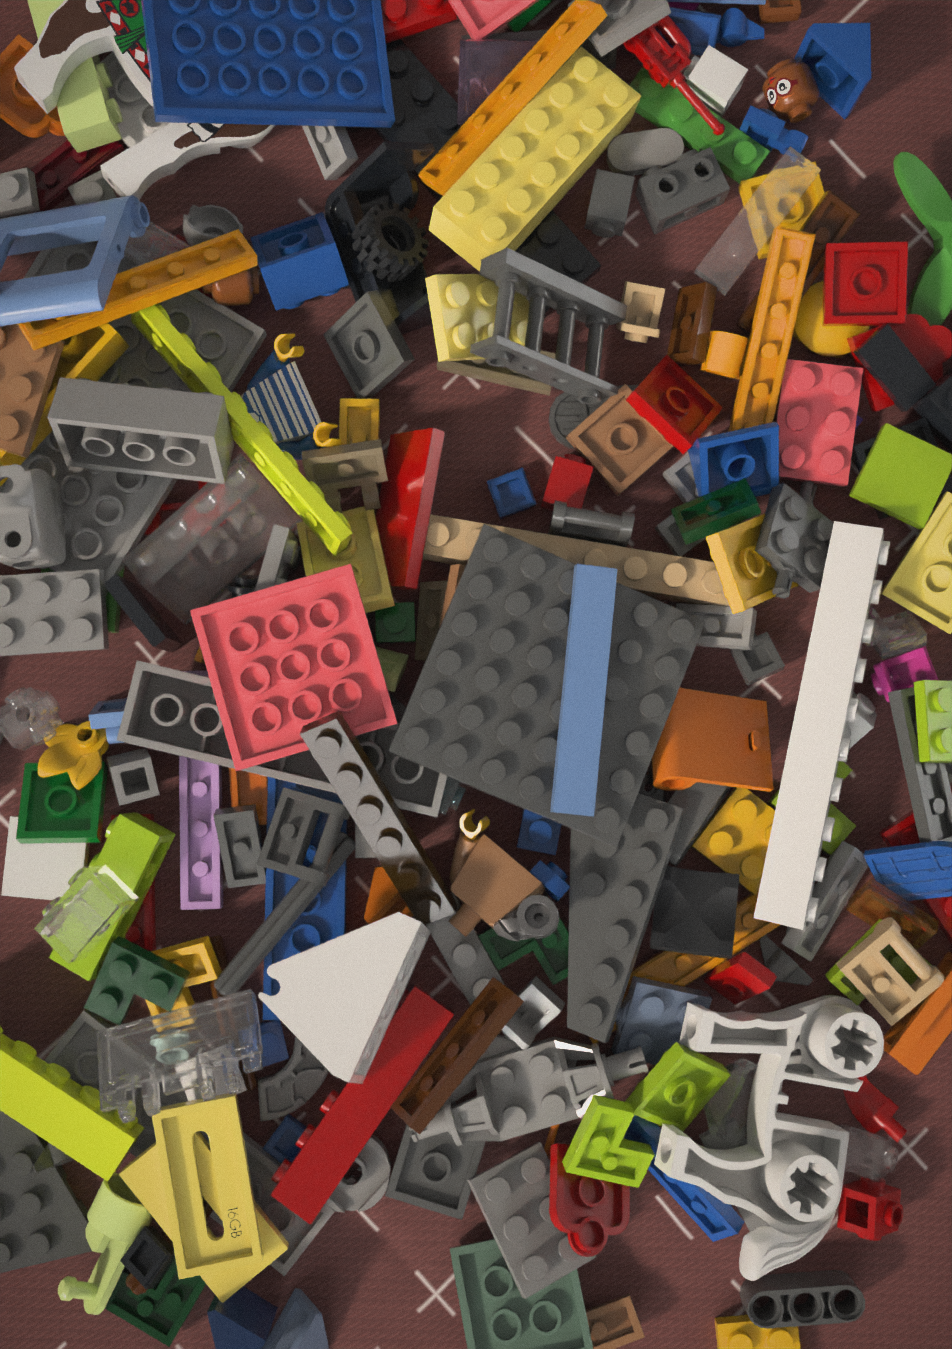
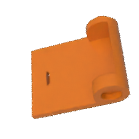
[652,687,774,792]

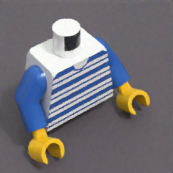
[241,334,342,460]

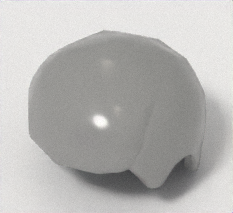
[183,205,243,247]

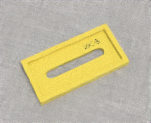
[151,1092,264,1280]
[119,1131,289,1303]

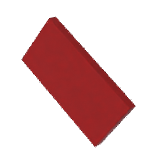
[376,428,445,589]

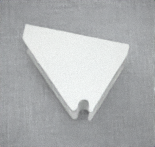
[258,912,431,1084]

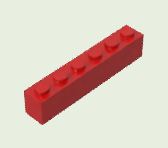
[270,984,454,1225]

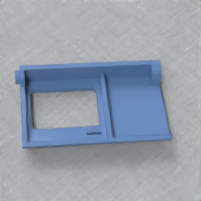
[0,195,150,326]

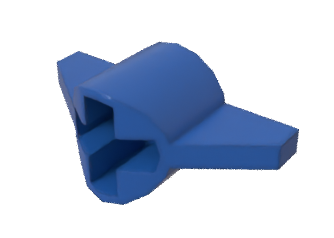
[716,8,764,47]

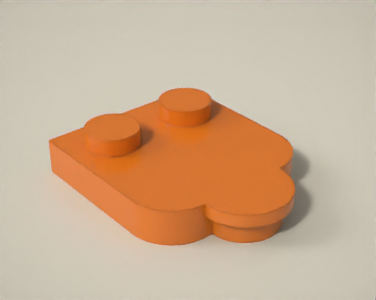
[0,34,65,138]

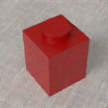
[541,454,594,511]

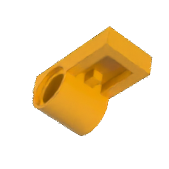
[699,331,749,380]

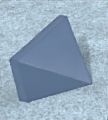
[262,1288,329,1349]

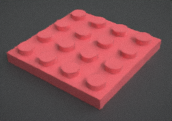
[190,564,398,771]

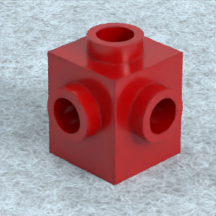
[837,1175,903,1241]

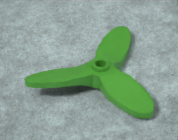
[893,152,952,326]

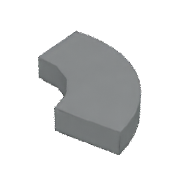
[258,1037,329,1121]

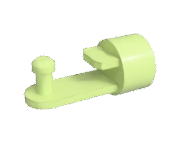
[58,1173,153,1315]

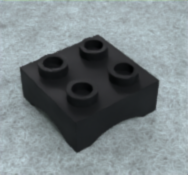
[650,866,740,959]

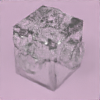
[0,687,64,751]

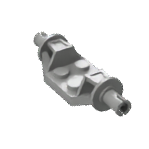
[409,1037,649,1146]

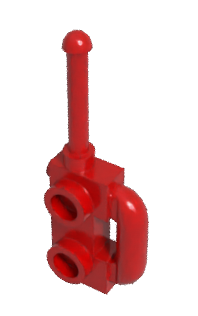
[623,15,725,136]

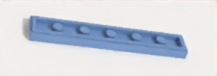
[550,564,618,817]

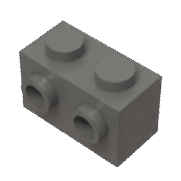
[635,147,730,235]

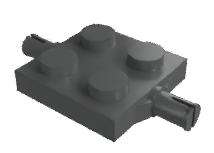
[755,481,834,598]

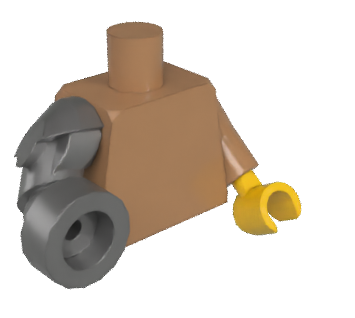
[448,809,559,941]

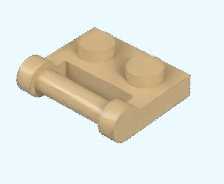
[836,917,945,1026]

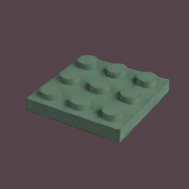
[450,1238,593,1349]

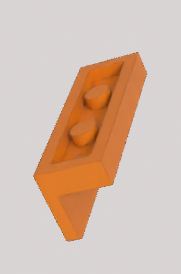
[883,951,952,1075]

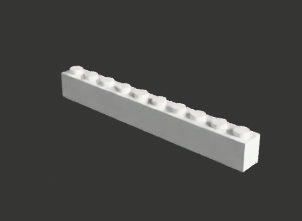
[753,521,890,930]

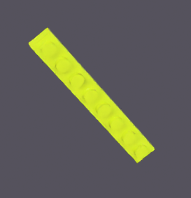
[131,303,353,557]

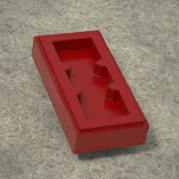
[704,952,777,1005]

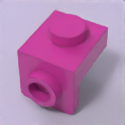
[871,646,938,702]

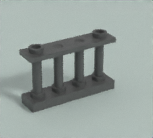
[470,248,627,404]

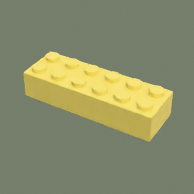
[429,46,641,272]

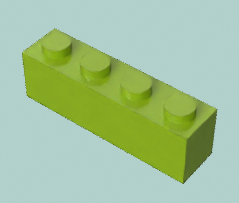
[49,812,176,981]

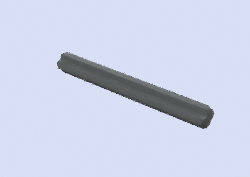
[214,831,355,998]

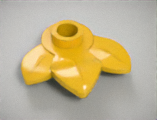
[38,721,109,790]

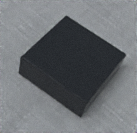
[120,1226,175,1289]

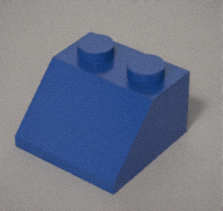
[250,212,349,311]

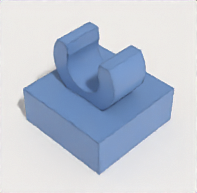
[88,698,127,744]

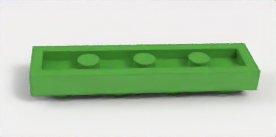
[629,67,770,184]

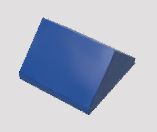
[794,23,872,120]
[688,422,779,497]

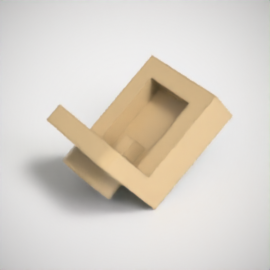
[616,281,665,343]

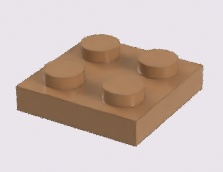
[566,384,674,496]

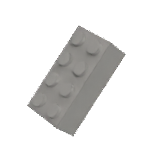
[47,377,234,484]

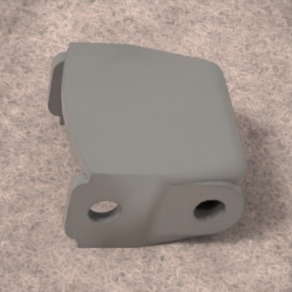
[0,464,66,570]

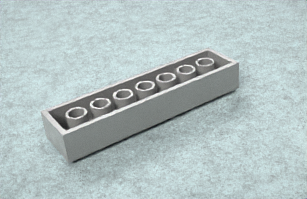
[117,660,447,817]

